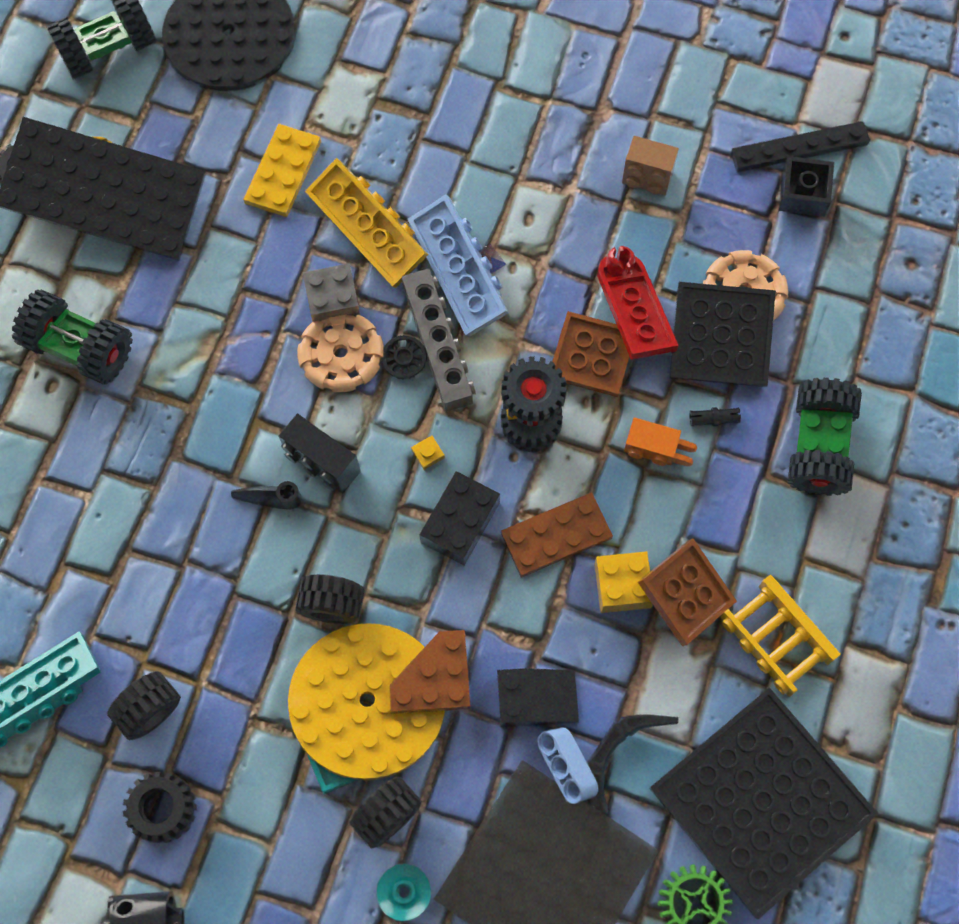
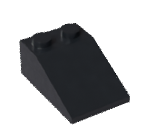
[497,668,579,727]

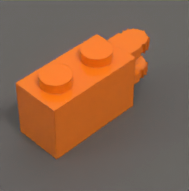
[624,417,697,467]

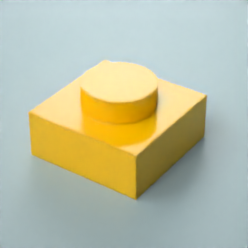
[411,435,445,470]

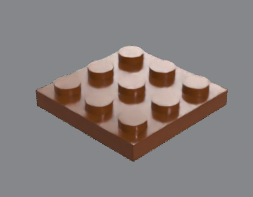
[552,311,630,397]
[638,539,737,646]

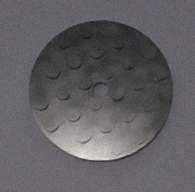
[162,0,296,91]

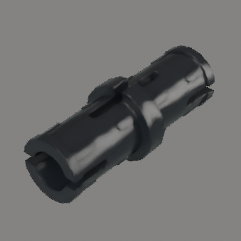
[689,407,741,427]

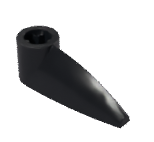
[231,481,302,510]

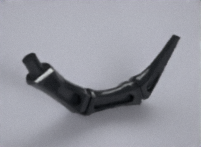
[587,714,679,832]

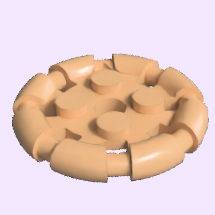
[703,251,788,321]
[297,314,384,393]

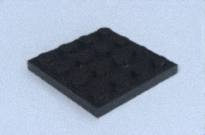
[669,282,776,387]

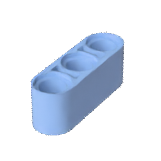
[538,728,598,804]

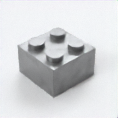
[303,263,360,322]

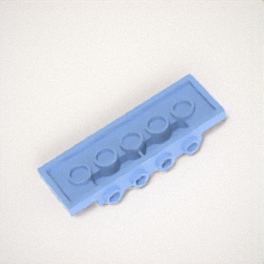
[408,194,509,337]

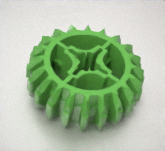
[657,864,733,924]

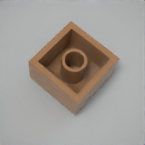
[622,136,679,195]

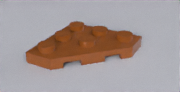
[390,630,470,714]

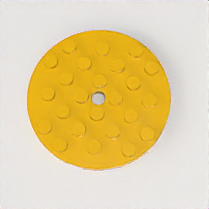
[288,623,445,780]

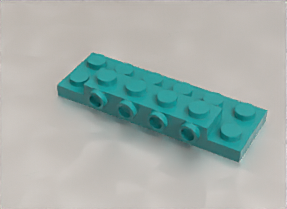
[0,631,101,748]

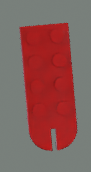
[597,246,678,360]

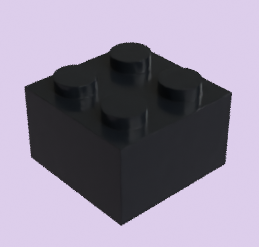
[778,156,834,217]

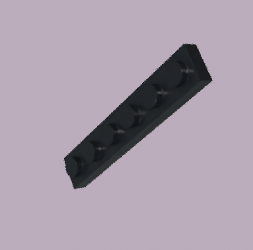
[731,121,870,172]

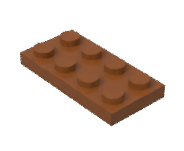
[501,492,613,578]

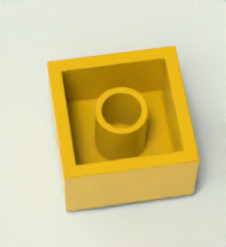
[594,551,653,613]

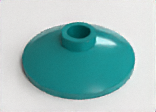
[376,864,431,921]

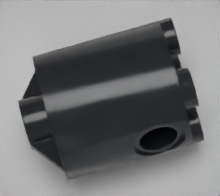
[104,891,185,924]

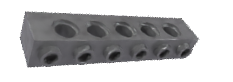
[402,269,476,412]

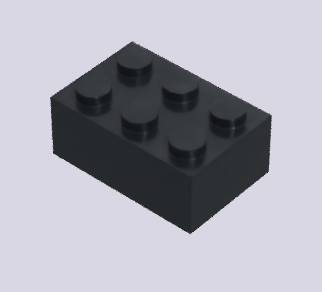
[278,413,361,494]
[419,471,500,566]

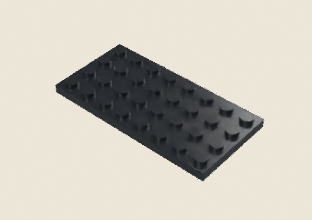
[0,116,206,261]

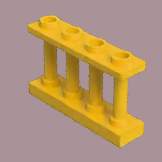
[721,574,841,697]

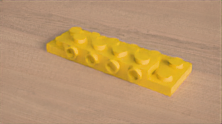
[305,158,429,288]

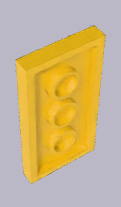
[243,124,322,217]

